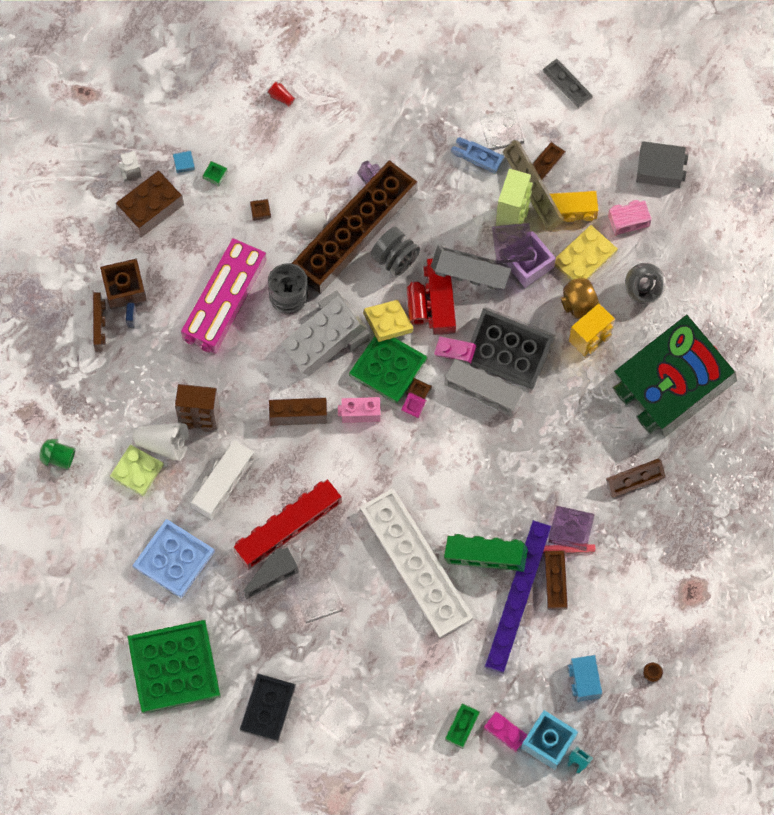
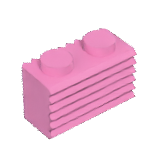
[608,200,652,236]

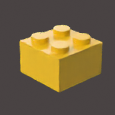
[569,304,615,357]

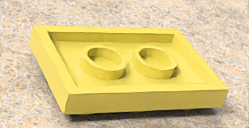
[555,225,618,281]

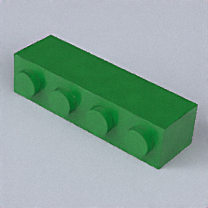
[444,534,528,572]

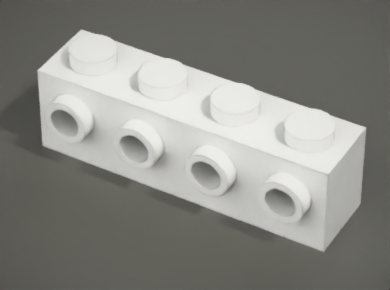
[191,440,255,520]

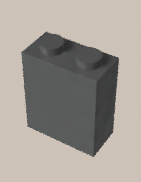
[636,141,688,188]

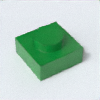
[203,161,228,186]

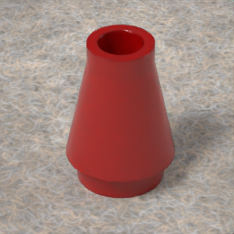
[268,82,295,107]

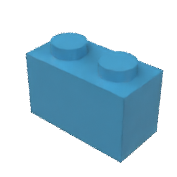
[567,655,602,702]

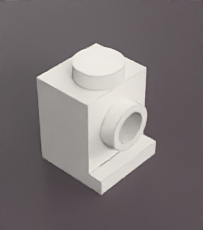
[119,151,142,182]

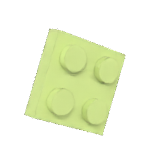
[110,445,164,497]

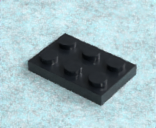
[240,673,296,743]

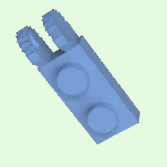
[450,137,504,174]

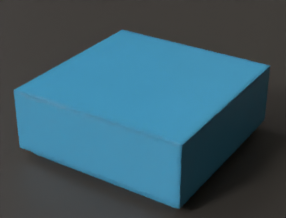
[173,151,195,173]

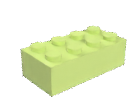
[495,168,533,240]

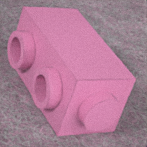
[338,397,380,423]

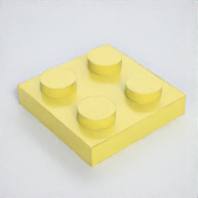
[363,300,414,342]

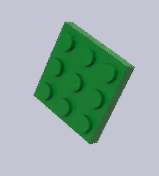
[349,336,428,404]

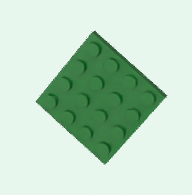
[127,620,221,714]

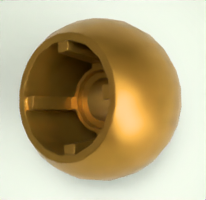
[561,278,599,319]

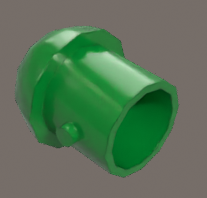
[39,439,76,470]

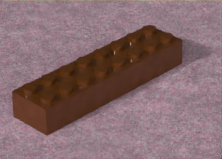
[292,160,418,294]

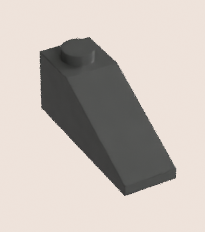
[243,547,299,599]

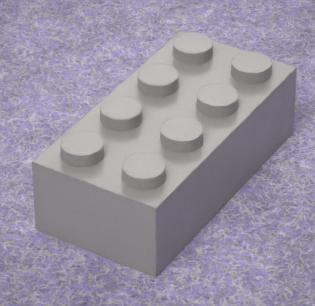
[280,295,367,376]

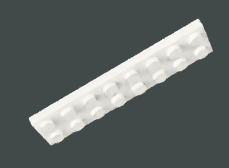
[360,488,474,639]

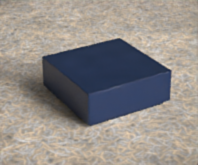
[125,303,136,328]

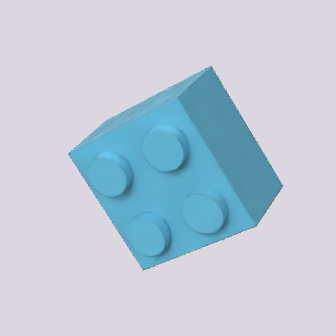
[521,710,578,770]

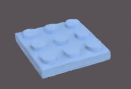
[132,519,215,599]

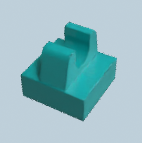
[567,747,593,774]

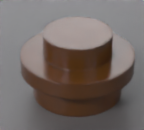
[643,662,663,683]

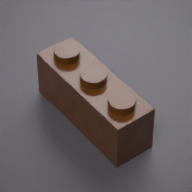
[269,397,328,426]

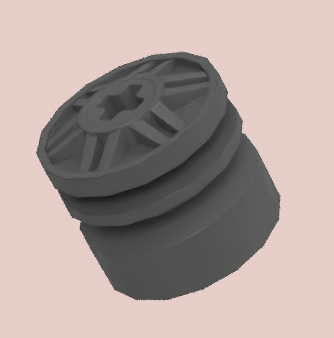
[371,226,421,277]
[268,263,308,313]

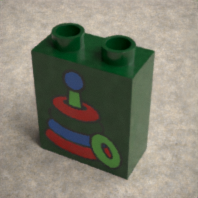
[612,314,737,437]

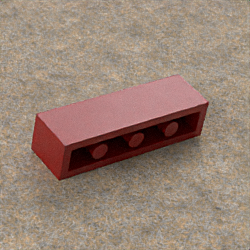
[423,258,456,335]

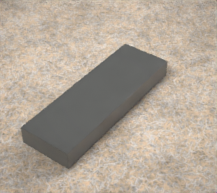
[543,58,593,109]

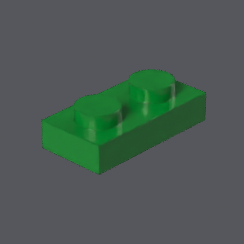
[445,703,480,749]

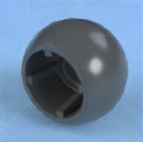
[625,263,666,304]

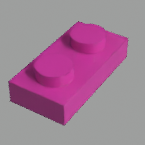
[434,336,476,364]
[484,711,527,753]

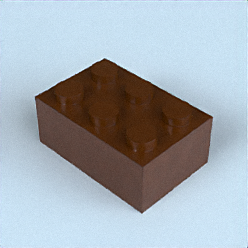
[115,170,184,238]
[175,384,220,432]

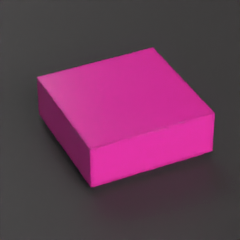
[401,393,427,418]

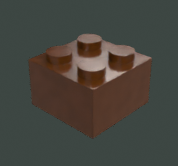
[100,258,147,309]

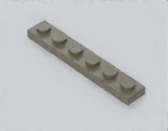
[502,140,564,232]

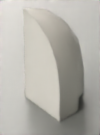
[296,211,326,238]

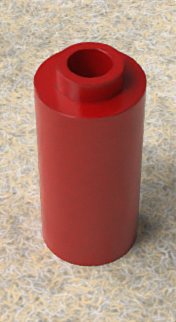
[406,281,428,325]

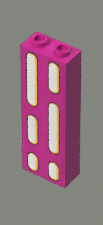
[181,238,267,354]

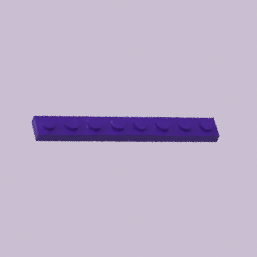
[485,520,551,674]

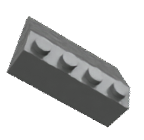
[469,307,556,390]

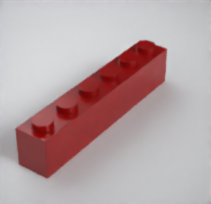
[233,479,342,570]

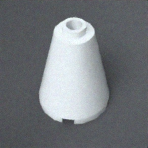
[133,423,189,461]

